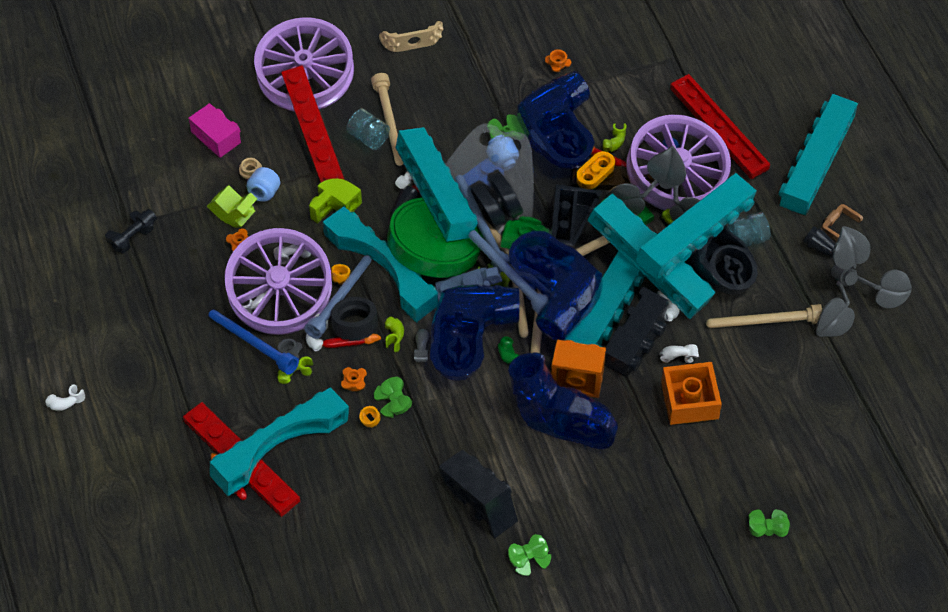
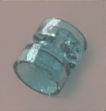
[347,108,390,150]
[728,212,771,247]

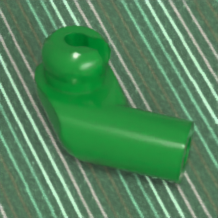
[498,337,527,369]

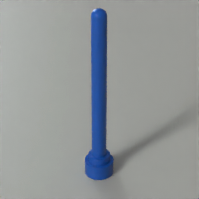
[209,310,299,375]

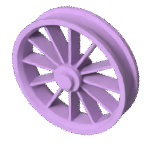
[254,18,354,111]
[626,115,731,210]
[225,228,332,335]

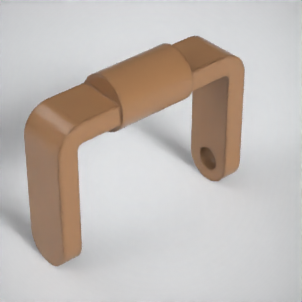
[822,204,863,242]

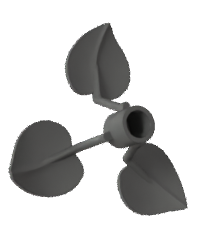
[605,146,700,221]
[816,226,912,337]

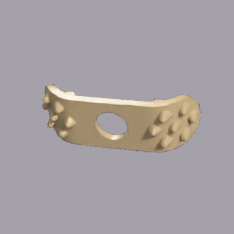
[379,21,443,52]

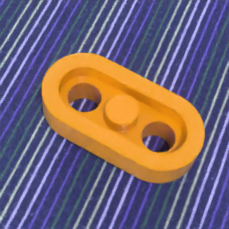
[576,151,615,190]

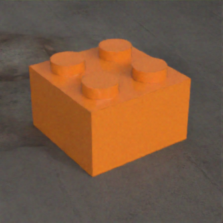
[550,340,606,398]
[661,362,722,425]

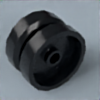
[469,169,524,229]

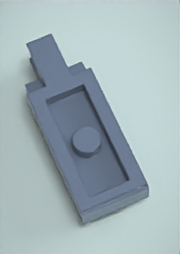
[435,267,502,306]

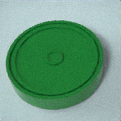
[387,198,483,278]

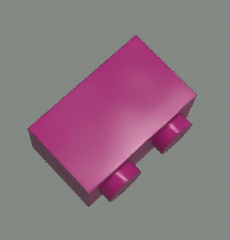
[189,103,241,158]

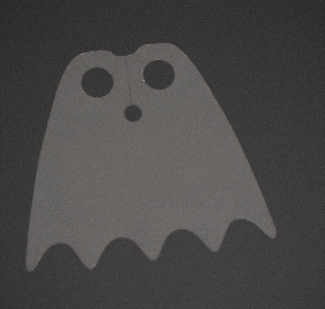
[445,123,534,223]

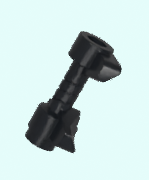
[105,209,157,254]

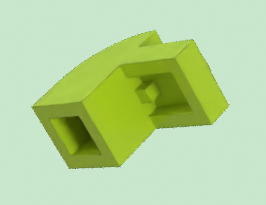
[309,179,362,223]
[207,185,257,228]

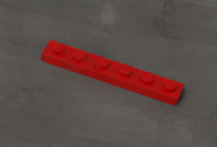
[281,65,344,183]
[670,74,770,179]
[183,402,300,517]

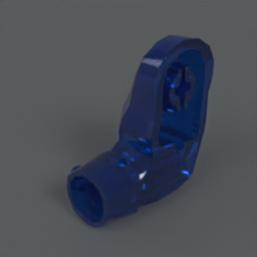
[517,71,595,169]
[509,231,603,341]
[430,284,520,381]
[508,352,618,449]

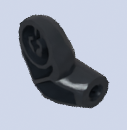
[657,225,758,295]

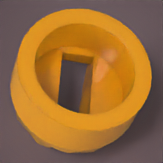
[331,264,350,285]
[359,406,380,428]

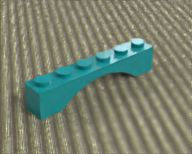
[323,206,438,323]
[210,387,349,496]

